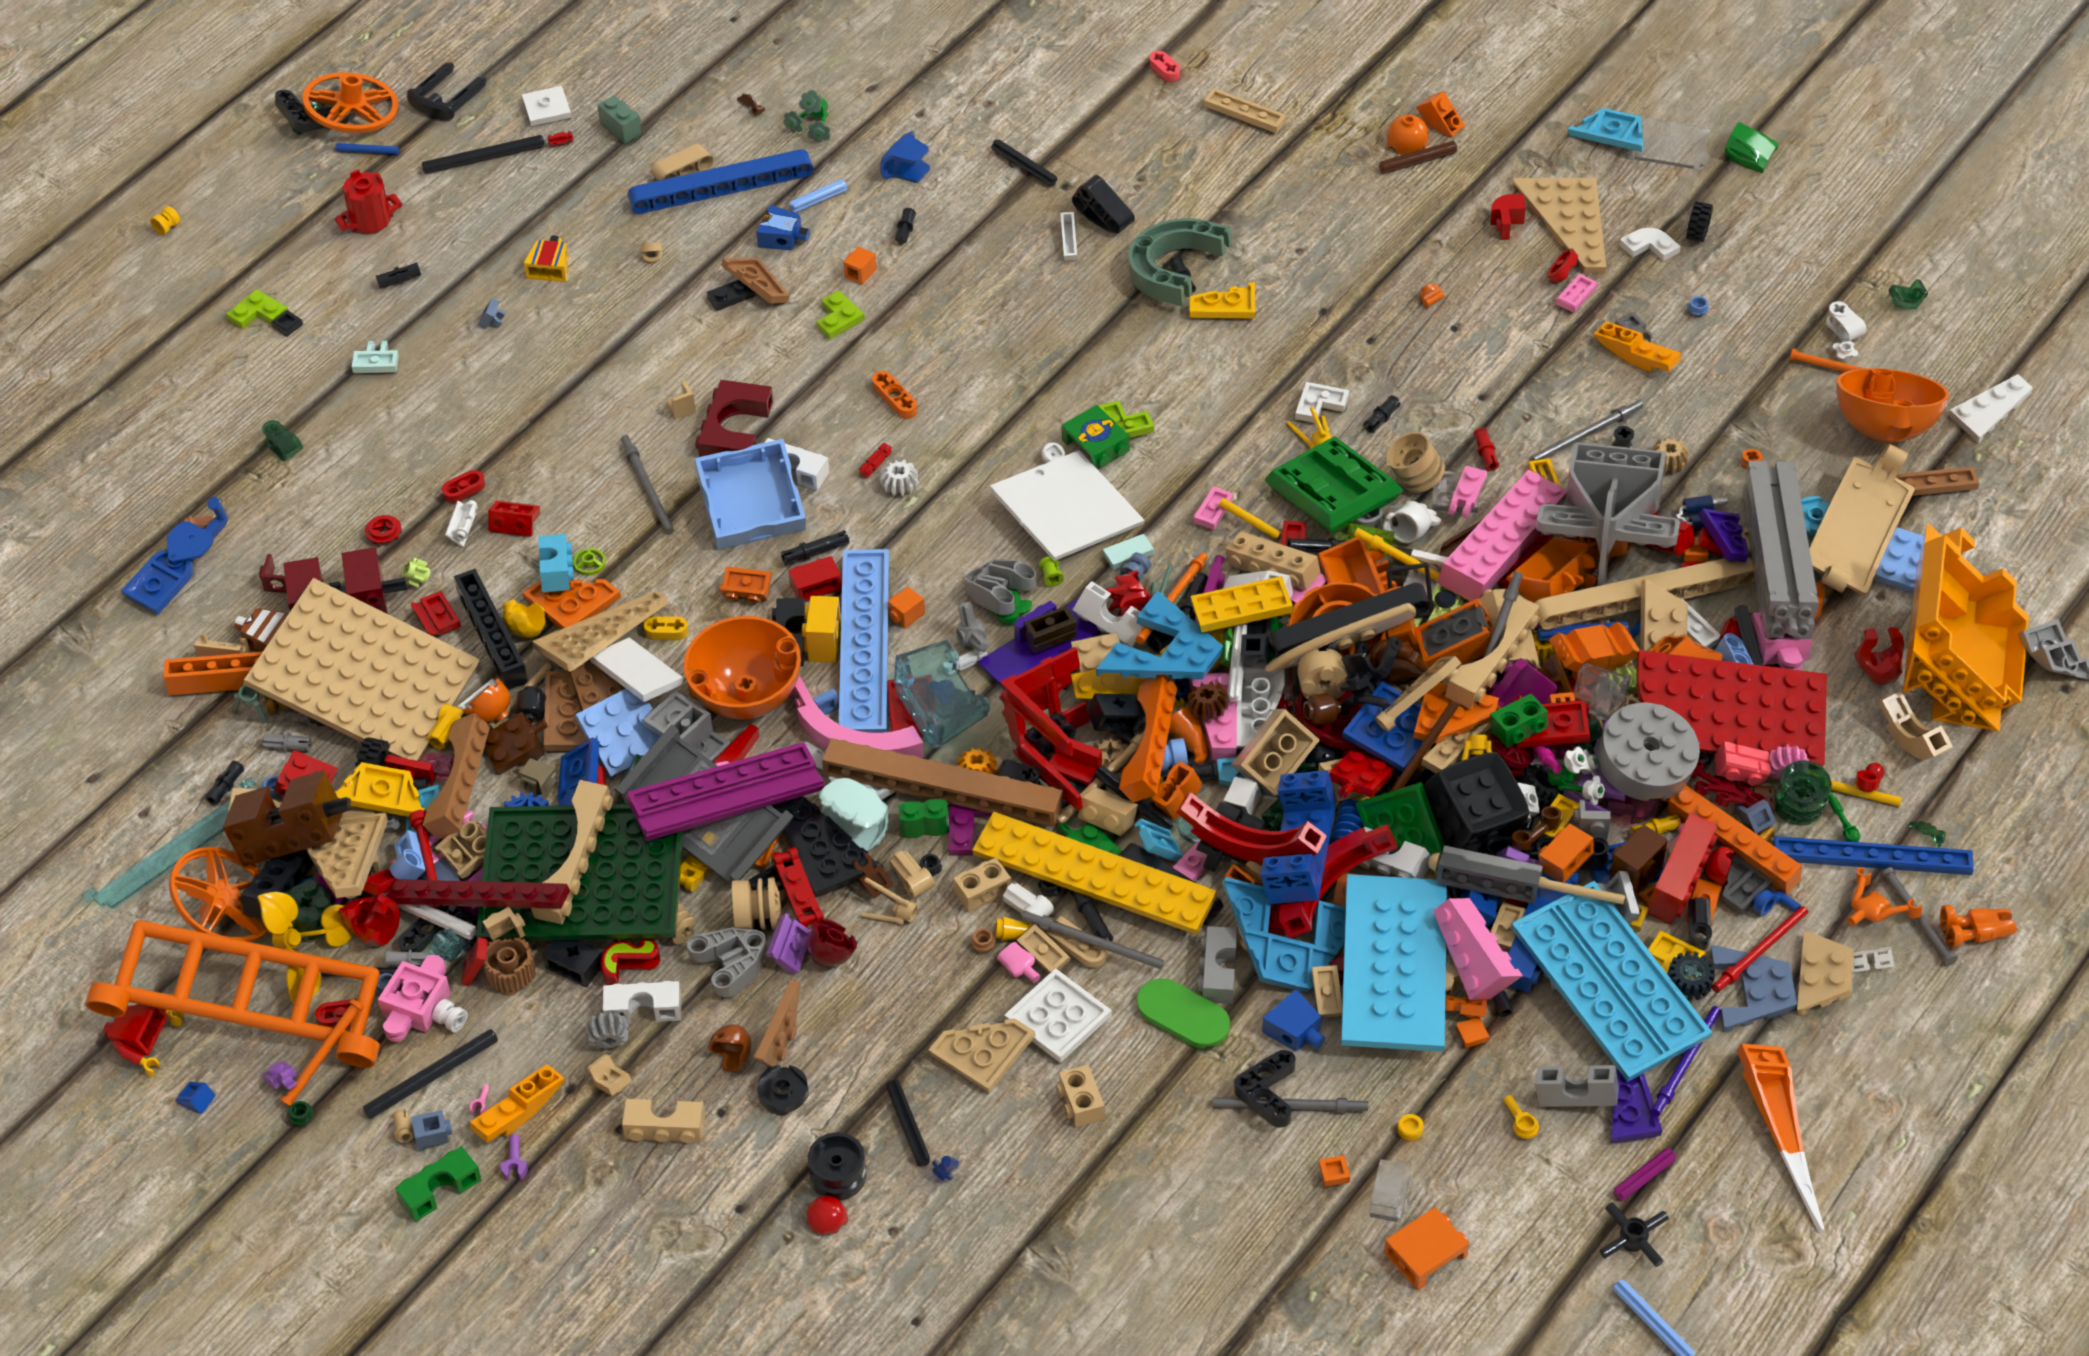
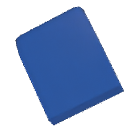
[175,1082,216,1113]

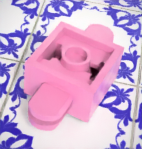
[1752,609,1812,670]
[378,955,451,1042]

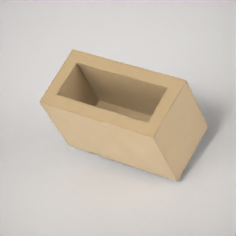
[1078,787,1138,836]

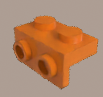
[719,566,772,603]

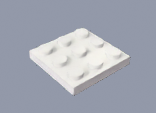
[1004,968,1112,1063]

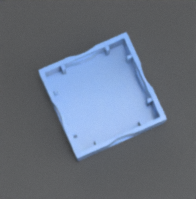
[695,439,806,550]

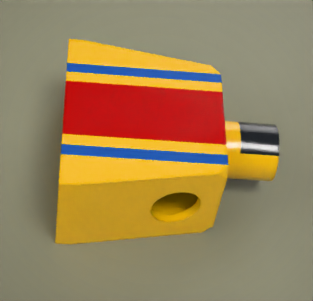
[524,235,569,282]

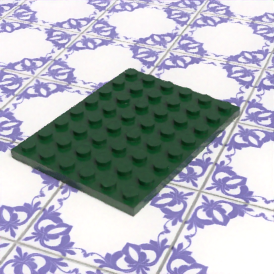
[476,804,684,942]

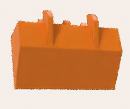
[1317,537,1398,595]
[1506,537,1598,603]

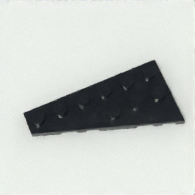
[771,796,883,898]

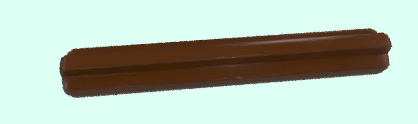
[1379,141,1458,173]

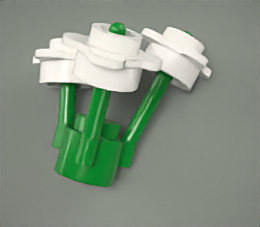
[1548,747,1605,805]

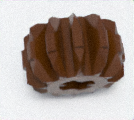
[1188,681,1229,722]

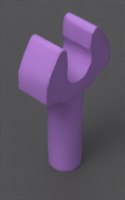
[500,1134,528,1181]

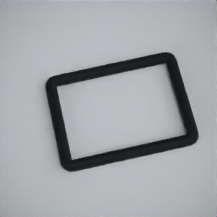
[1386,563,1434,618]

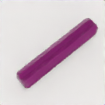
[1613,1148,1676,1201]

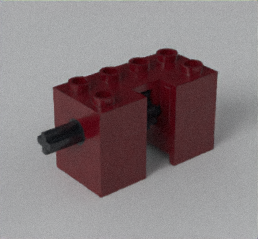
[283,547,407,614]

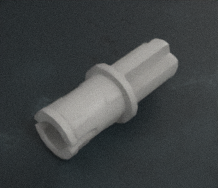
[262,733,312,752]
[386,949,436,967]

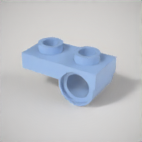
[390,830,425,880]

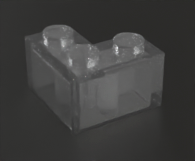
[1574,663,1631,720]

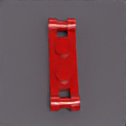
[771,846,824,928]

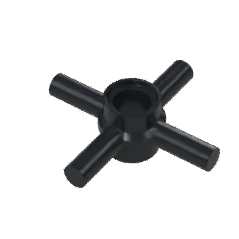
[1600,1202,1669,1267]

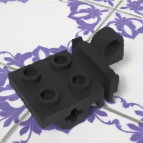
[1196,802,1266,872]

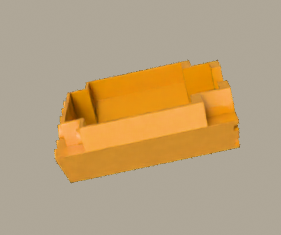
[1902,522,2029,731]

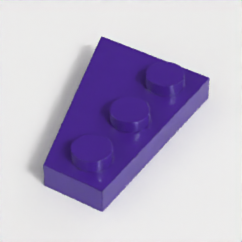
[1698,509,1750,562]
[1611,1069,1662,1144]

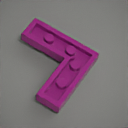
[949,804,992,856]

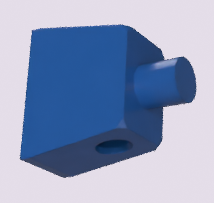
[1262,989,1325,1051]

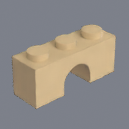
[622,1099,705,1143]

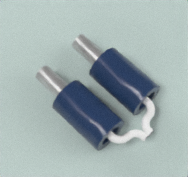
[1676,495,1728,532]

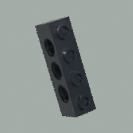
[240,849,315,919]

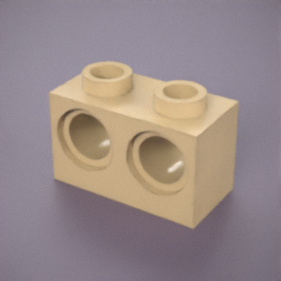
[953,858,1011,913]
[1056,1065,1105,1128]

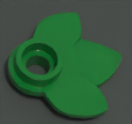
[987,590,1032,625]

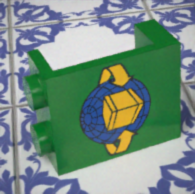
[1061,405,1130,469]

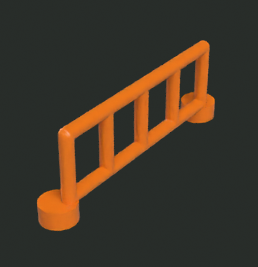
[85,920,380,1068]

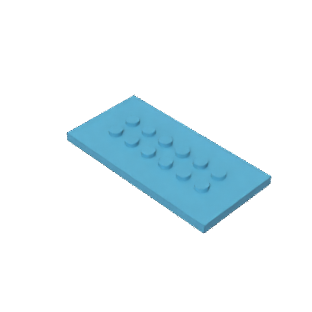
[1341,874,1447,1052]
[1511,881,1712,1082]

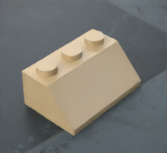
[1231,709,1319,796]

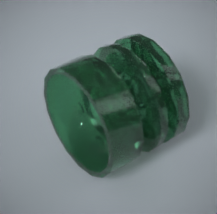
[1775,760,1832,826]

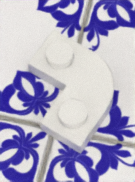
[1619,228,1681,261]

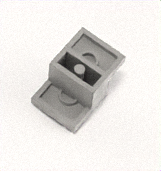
[643,691,731,771]

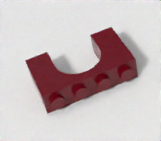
[695,380,774,457]

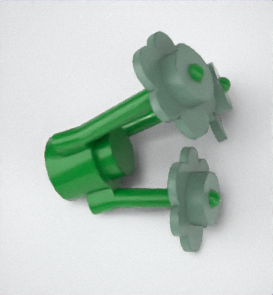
[783,90,830,142]

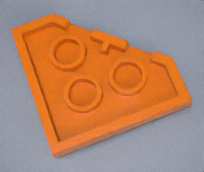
[522,579,621,629]
[1413,682,1499,744]

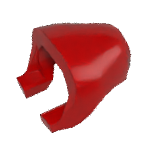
[1854,627,1904,685]
[338,894,400,946]

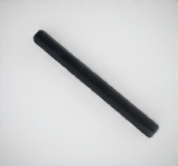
[422,135,544,174]
[363,1029,498,1119]

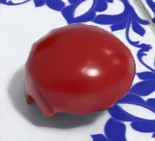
[1705,846,1734,886]
[807,1195,848,1235]

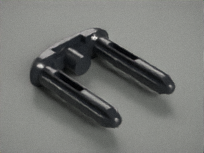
[407,62,487,120]

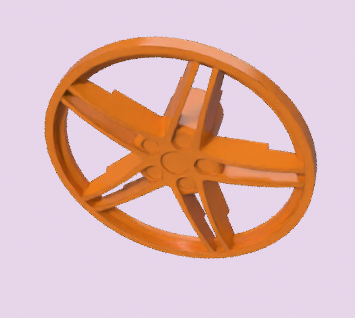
[302,72,399,133]
[169,847,268,942]

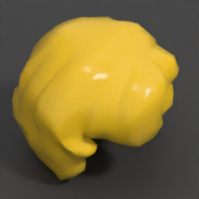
[503,599,545,638]

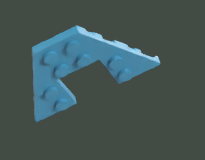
[1096,591,1223,679]
[1222,877,1346,993]

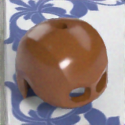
[707,1024,751,1072]

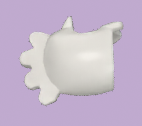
[1383,501,1441,543]

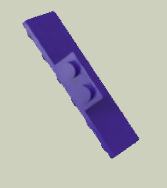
[979,597,1102,691]

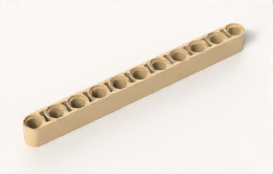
[1535,556,1756,630]

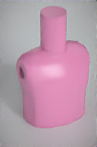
[997,942,1040,983]

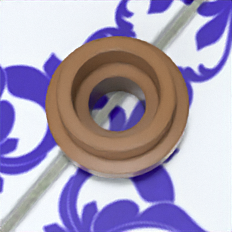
[971,928,996,952]

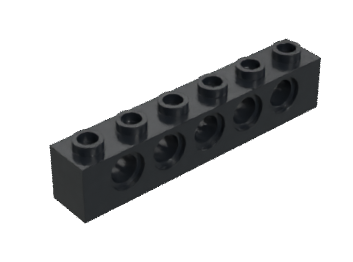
[454,569,528,689]

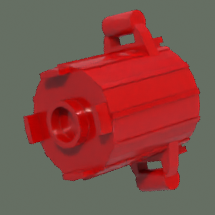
[335,169,403,234]

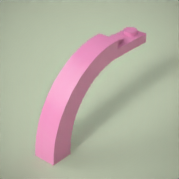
[790,675,924,758]

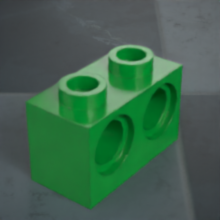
[1490,694,1548,748]

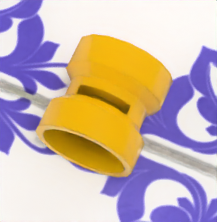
[150,206,181,235]

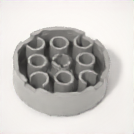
[1596,703,1700,801]

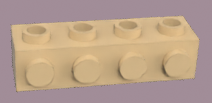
[1225,531,1321,591]

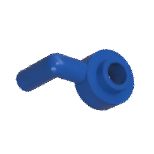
[1752,890,1802,916]

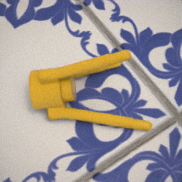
[1287,406,1331,449]
[1461,735,1492,761]

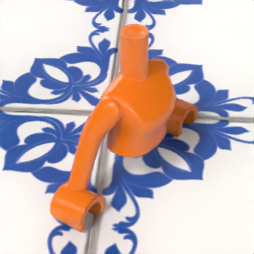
[1847,867,1923,926]

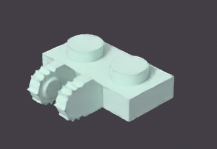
[352,341,399,373]

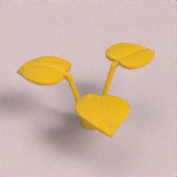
[257,892,354,1005]

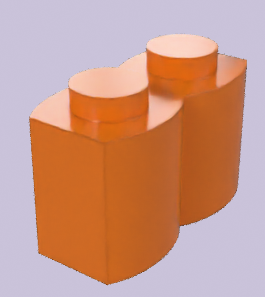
[1152,762,1202,820]

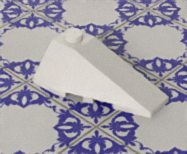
[1236,667,1285,749]

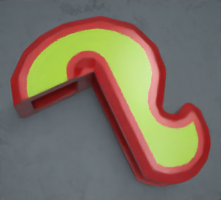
[601,939,661,985]

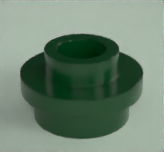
[287,1101,314,1126]

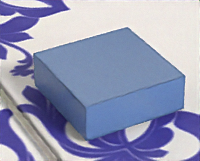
[813,688,839,715]

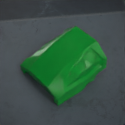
[1724,122,1779,173]

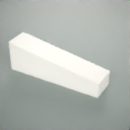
[1060,212,1077,261]

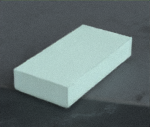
[1103,534,1154,570]

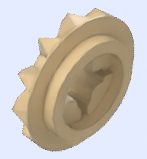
[1093,737,1128,768]

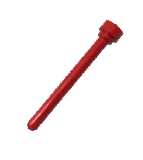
[409,810,441,908]

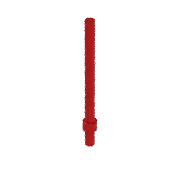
[1711,906,1808,993]

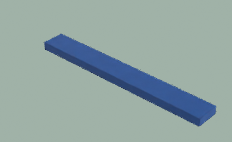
[1773,836,1974,875]

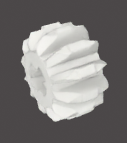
[880,459,918,497]

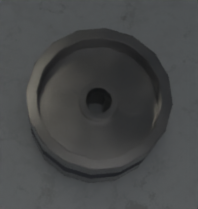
[807,1132,867,1200]

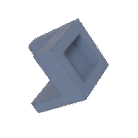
[1735,799,1776,834]

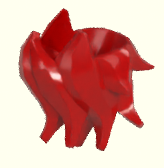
[1106,570,1156,616]

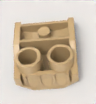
[435,819,487,878]

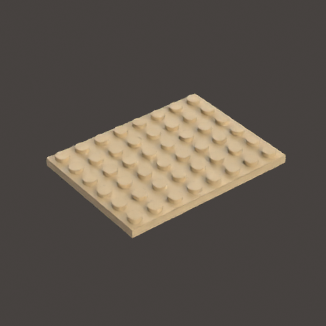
[243,578,480,761]

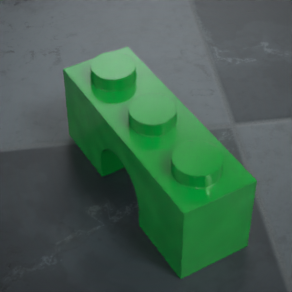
[395,1146,482,1222]

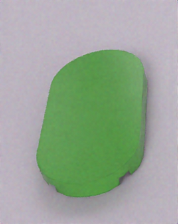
[1137,979,1230,1049]

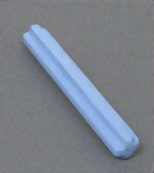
[1613,1279,1695,1356]

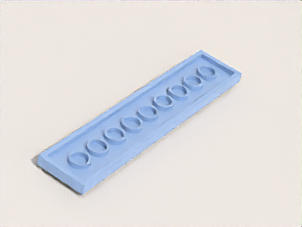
[839,549,889,733]

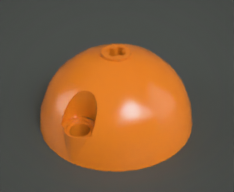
[1836,368,1949,444]
[684,616,801,720]

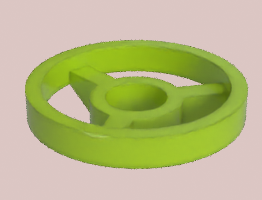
[573,548,606,575]

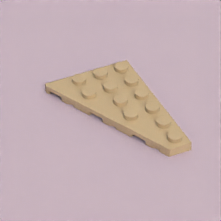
[1513,178,1606,273]

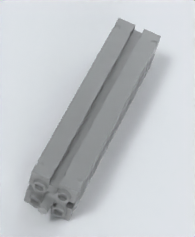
[1743,461,1819,639]

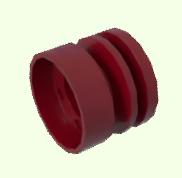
[1472,731,1534,781]

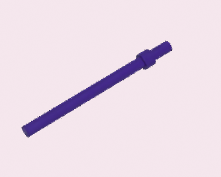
[1651,1006,1721,1117]

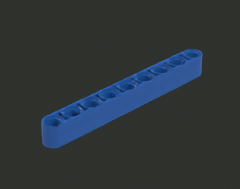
[627,149,814,214]

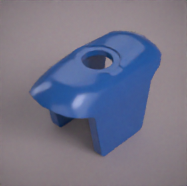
[880,131,930,183]

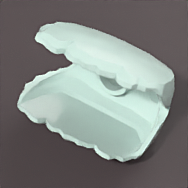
[819,778,889,851]

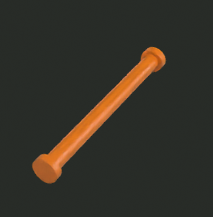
[1789,348,1864,372]
[280,998,364,1107]

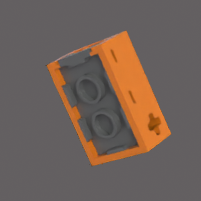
[1414,598,1499,668]

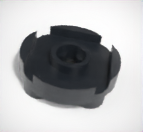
[757,1065,809,1116]

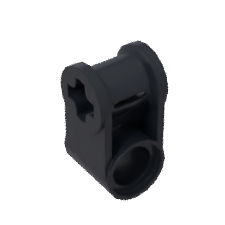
[1027,713,1076,756]
[996,759,1041,785]

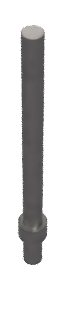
[1530,400,1643,461]
[620,435,674,534]
[1484,571,1523,657]
[1022,911,1164,970]
[1213,1097,1368,1113]

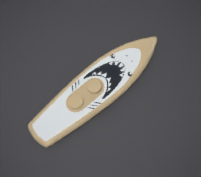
[1265,603,1416,672]

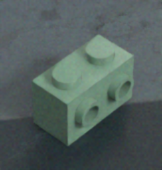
[598,95,641,144]

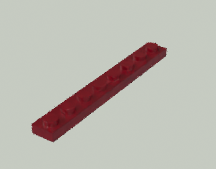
[386,879,570,909]

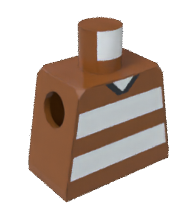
[234,608,289,652]

